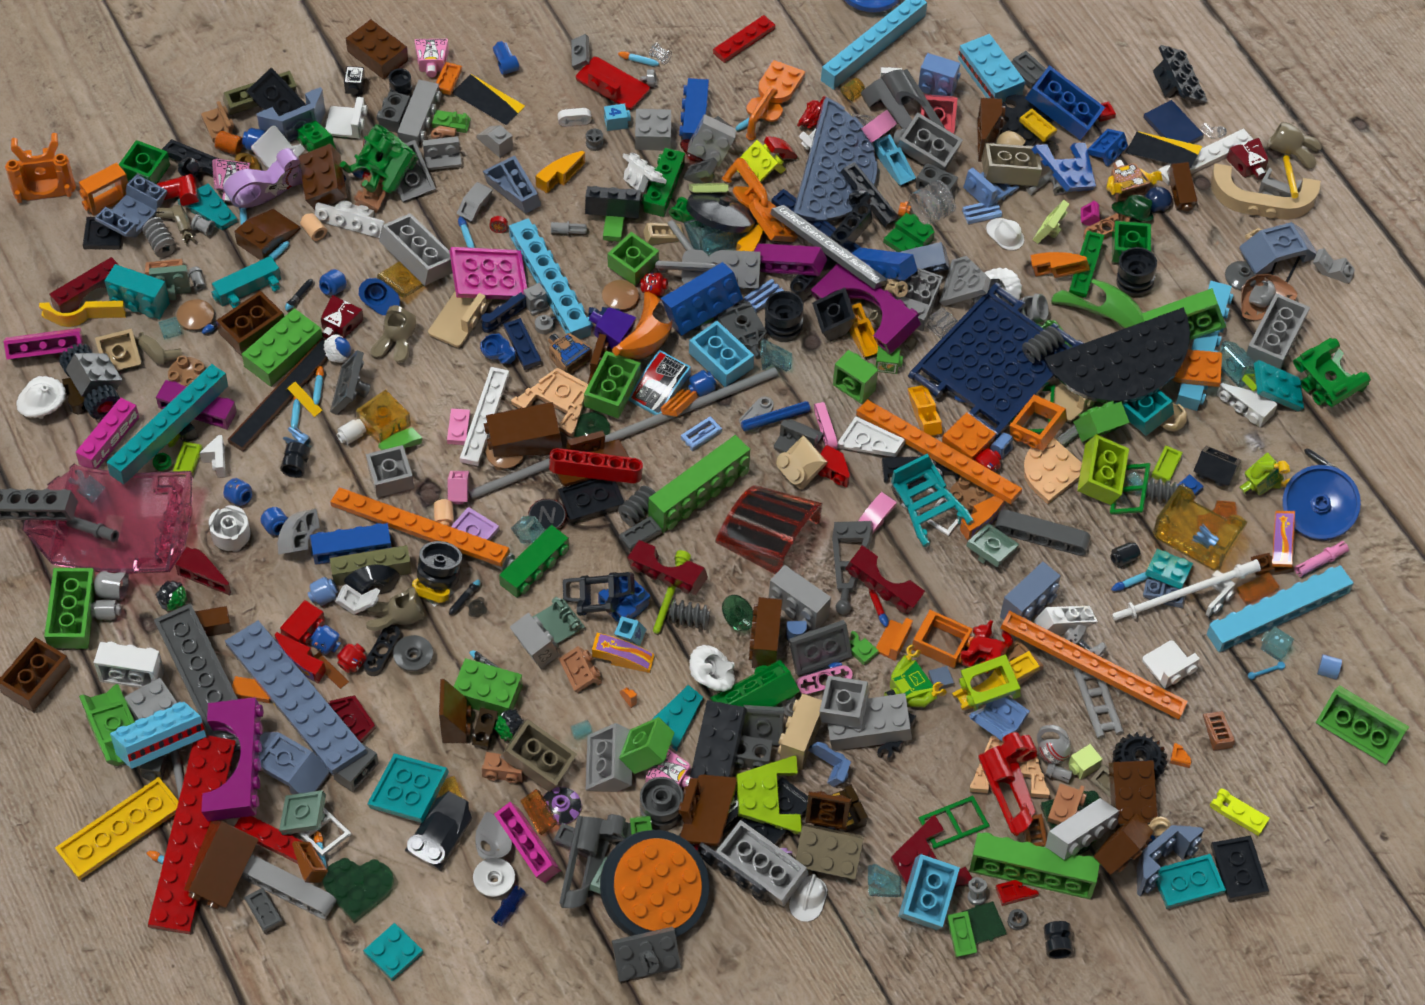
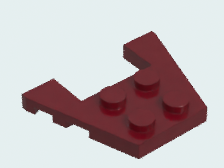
[328,695,376,743]
[890,815,972,888]

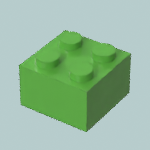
[607,232,659,286]
[833,350,878,404]
[1073,401,1130,442]
[619,717,675,774]

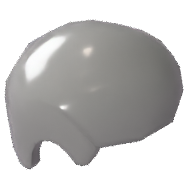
[1249,281,1276,308]

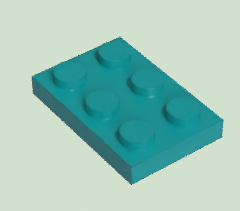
[1254,360,1304,412]
[1156,854,1226,909]

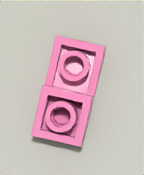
[858,492,897,535]

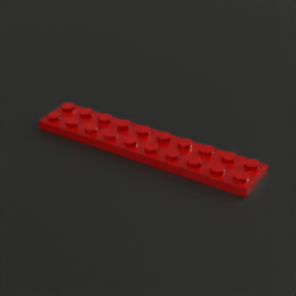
[148,735,236,935]

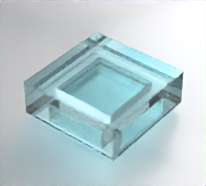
[158,317,182,340]

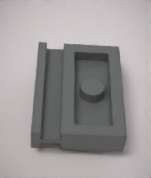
[1011,51,1046,87]

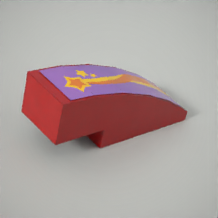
[275,632,326,683]

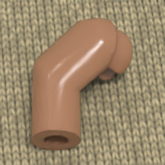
[431,126,457,139]

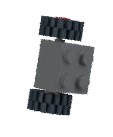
[59,343,122,420]

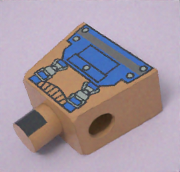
[548,333,592,374]

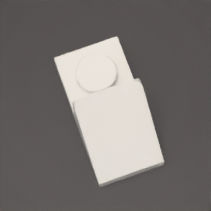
[200,435,226,478]

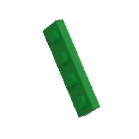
[1069,230,1105,298]

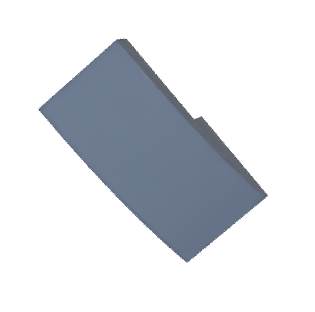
[1143,579,1186,608]

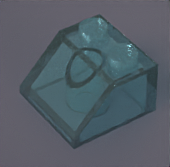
[684,219,734,256]
[1219,341,1256,388]

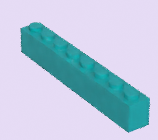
[107,364,228,485]

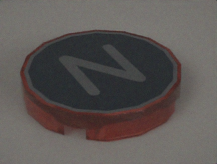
[528,498,566,534]

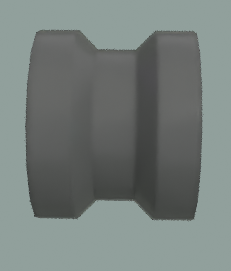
[586,128,603,151]

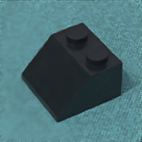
[812,287,856,342]
[1193,445,1241,487]

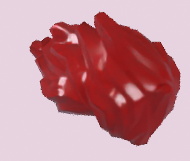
[797,96,826,129]

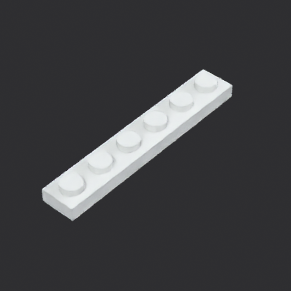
[1158,129,1253,186]
[460,367,509,466]

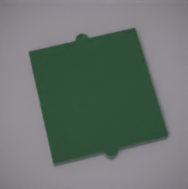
[961,901,1007,945]

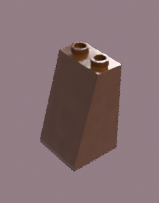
[483,402,562,457]
[184,821,258,910]

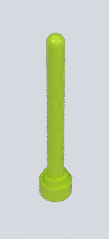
[653,550,691,634]

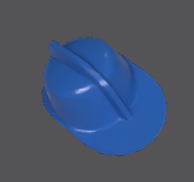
[359,278,400,315]

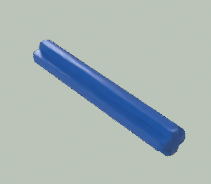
[741,401,811,431]

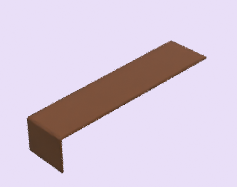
[313,651,349,689]

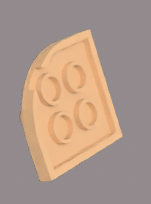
[1024,438,1082,504]

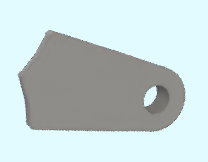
[739,397,774,433]

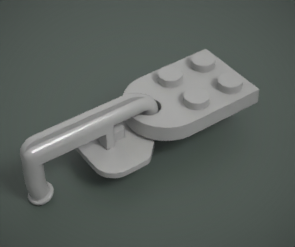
[655,250,761,289]

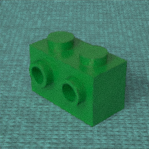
[297,120,336,152]

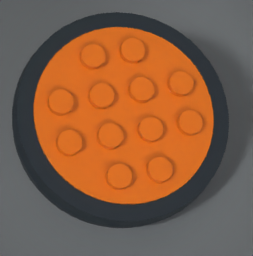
[600,830,709,937]

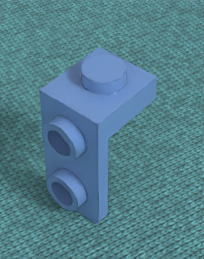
[808,742,851,787]

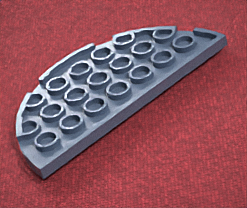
[793,97,877,222]

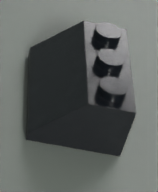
[585,186,642,218]

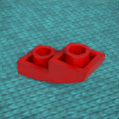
[764,136,798,159]

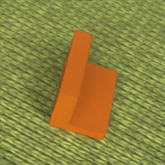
[876,618,913,661]

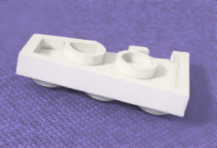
[837,416,905,457]

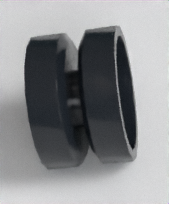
[417,541,462,590]

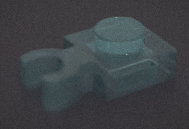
[68,469,105,503]

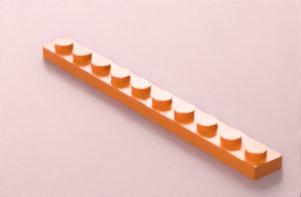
[856,400,1022,504]
[330,487,510,567]
[1000,611,1188,719]

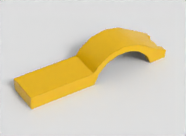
[39,301,126,327]
[952,651,1040,710]

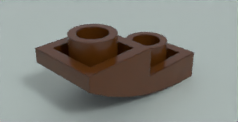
[1251,553,1294,576]

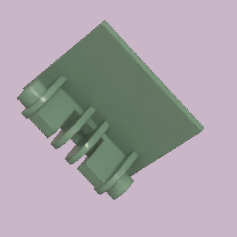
[532,597,585,644]

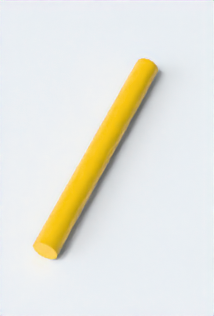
[1283,155,1299,199]

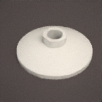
[473,858,515,897]

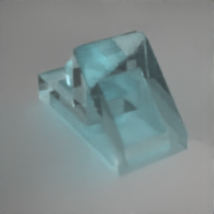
[760,339,792,372]
[868,864,901,897]

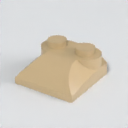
[95,329,142,371]
[777,436,828,490]

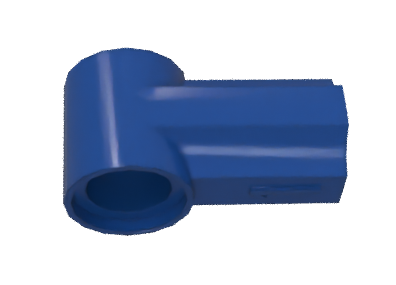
[493,41,519,75]

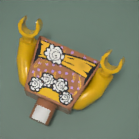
[1106,160,1163,201]

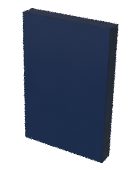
[1143,100,1204,144]

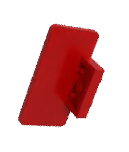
[576,56,650,110]

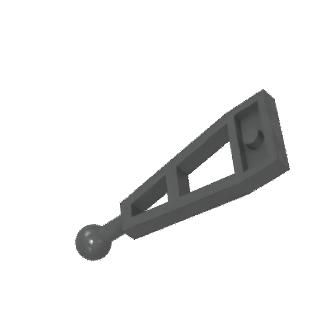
[832,521,873,615]

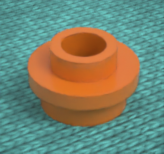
[898,201,911,217]

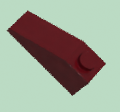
[175,546,231,596]

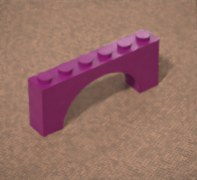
[811,263,921,355]
[201,697,264,821]

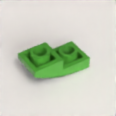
[603,216,624,242]
[378,427,422,450]

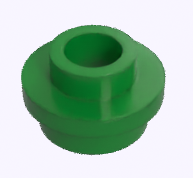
[152,453,172,471]

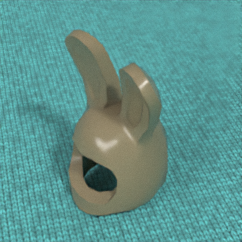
[1267,122,1322,169]
[370,305,416,363]
[366,587,424,631]

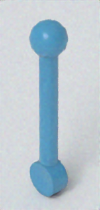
[1248,662,1285,680]

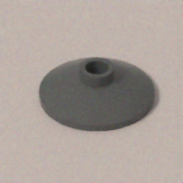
[1225,261,1260,291]
[393,635,433,671]

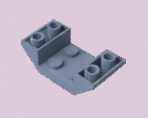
[257,87,325,143]
[95,174,167,238]
[1239,222,1317,275]
[258,732,331,795]
[1137,825,1204,896]

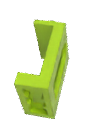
[959,654,1021,711]

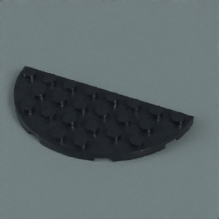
[1044,307,1190,403]

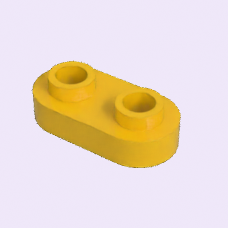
[412,578,450,603]

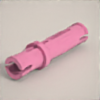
[1294,541,1349,577]

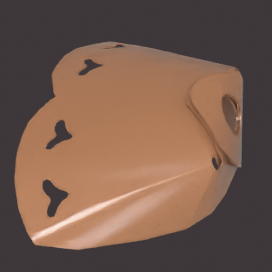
[1241,274,1298,320]

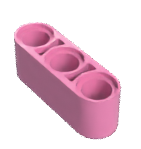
[861,110,897,143]

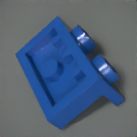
[1087,129,1128,166]

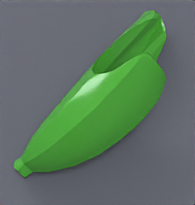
[1051,279,1144,329]

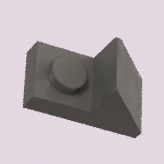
[683,158,718,184]

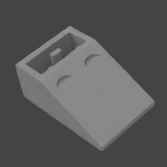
[894,268,943,331]

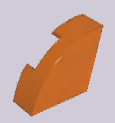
[620,687,637,708]
[1170,743,1191,768]

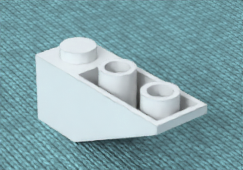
[1217,383,1278,428]
[1034,606,1098,635]

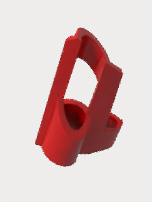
[978,732,1037,836]

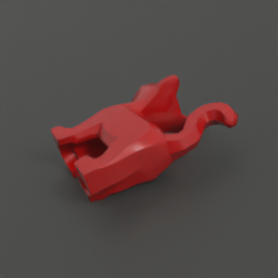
[961,620,1013,673]

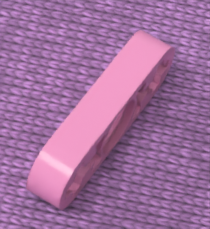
[814,402,838,449]
[796,665,852,694]

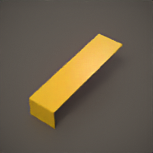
[287,382,322,417]

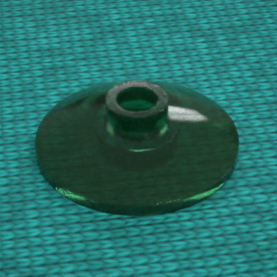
[574,412,610,437]
[722,595,753,631]

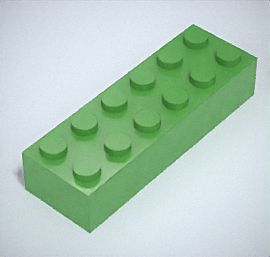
[648,435,751,533]
[969,832,1100,900]

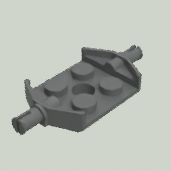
[716,301,767,359]

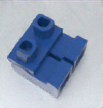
[598,577,651,623]

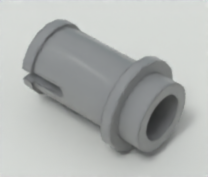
[188,266,206,291]
[1045,763,1072,783]

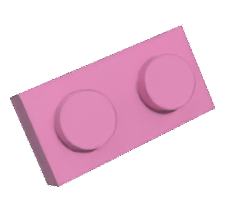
[447,408,470,445]

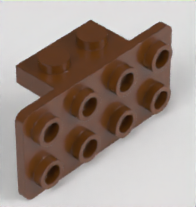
[556,431,629,486]
[679,775,737,846]

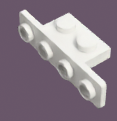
[623,153,667,192]
[315,201,385,238]

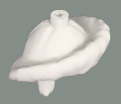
[973,268,1022,307]
[16,376,66,419]
[689,645,735,692]

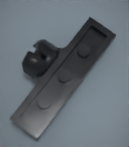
[162,139,219,178]
[840,162,899,227]

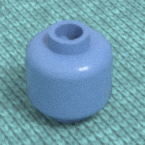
[308,577,338,606]

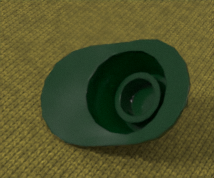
[1112,195,1153,221]

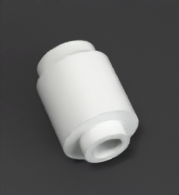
[337,419,366,445]

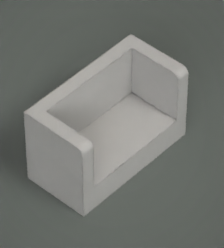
[1258,168,1302,197]

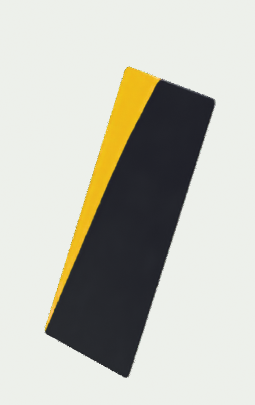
[452,74,525,125]
[1126,131,1202,168]

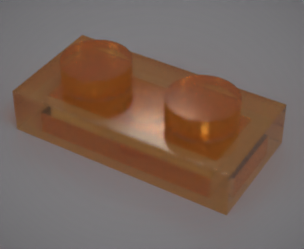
[520,789,558,835]

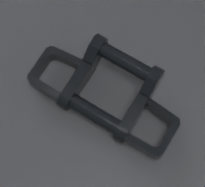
[563,572,635,616]

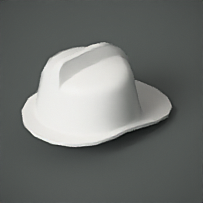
[986,218,1024,250]
[789,874,827,922]

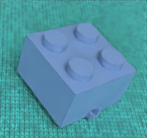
[918,53,961,96]

